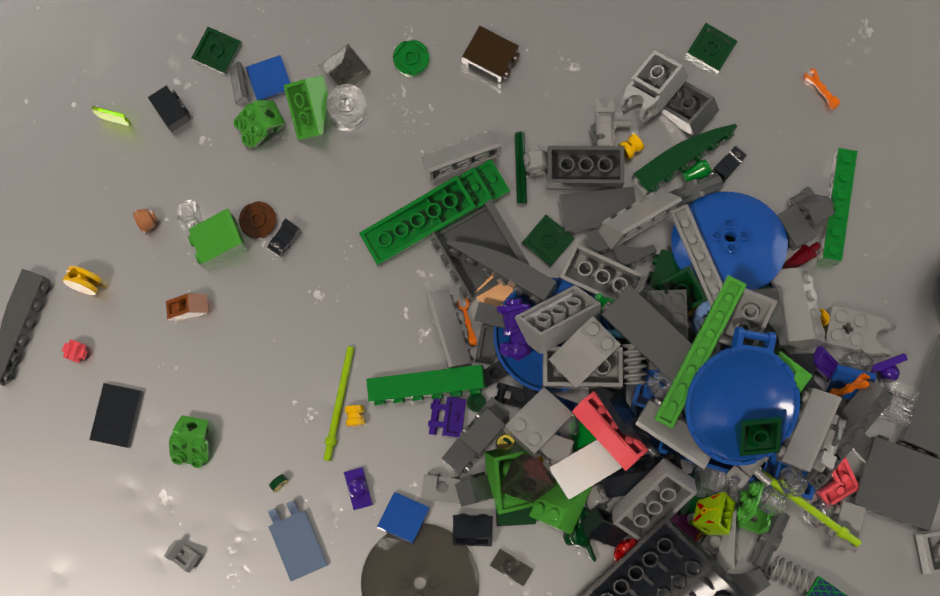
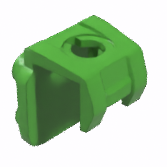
[233,100,285,148]
[169,415,209,468]
[734,481,776,534]

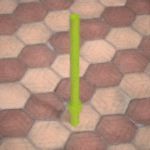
[323,346,355,461]
[761,469,862,547]

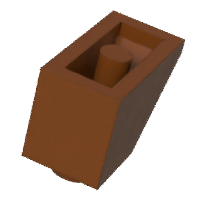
[166,293,209,320]

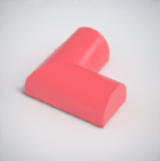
[816,457,858,508]

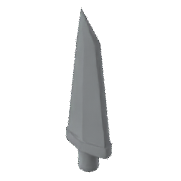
[716,509,737,574]

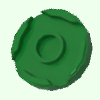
[393,40,430,77]

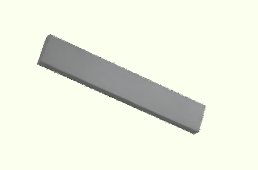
[669,204,723,307]

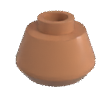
[133,209,157,233]

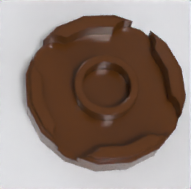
[239,201,277,240]

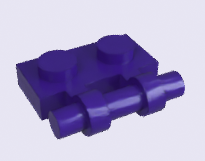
[428,397,466,438]

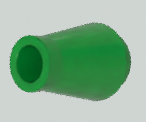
[682,159,712,182]

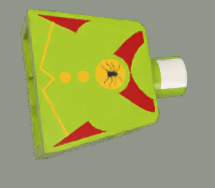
[687,492,736,535]

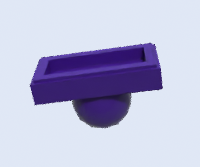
[813,346,840,381]
[864,353,908,383]
[344,467,373,510]

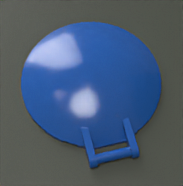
[685,327,800,466]

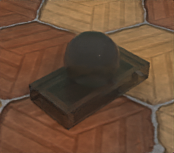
[490,549,534,587]

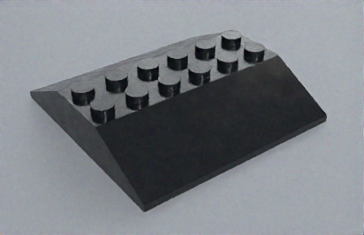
[582,517,747,596]

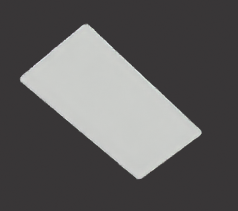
[549,440,622,499]

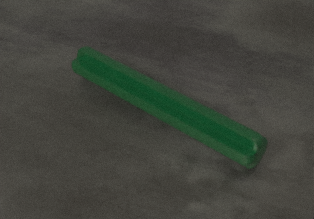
[515,131,527,205]

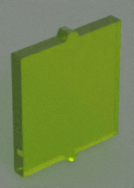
[91,106,131,126]

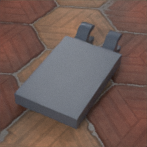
[268,500,328,581]

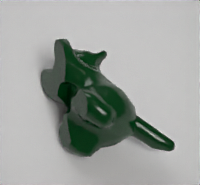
[563,507,596,562]

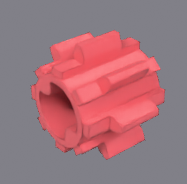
[62,339,88,363]

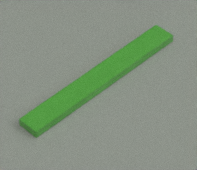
[654,275,747,429]

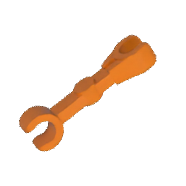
[803,68,840,110]
[457,299,477,347]
[829,373,870,397]

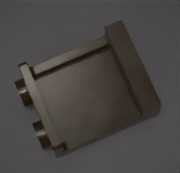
[462,26,520,82]

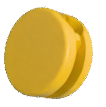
[62,266,102,295]

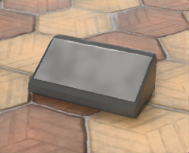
[230,61,250,105]

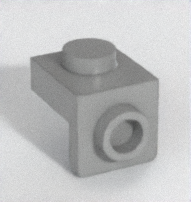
[164,540,201,573]

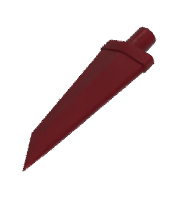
[782,242,821,269]

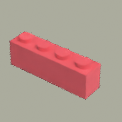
[572,391,648,471]

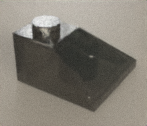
[319,44,371,95]
[501,453,556,503]

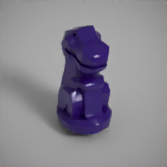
[497,298,531,361]

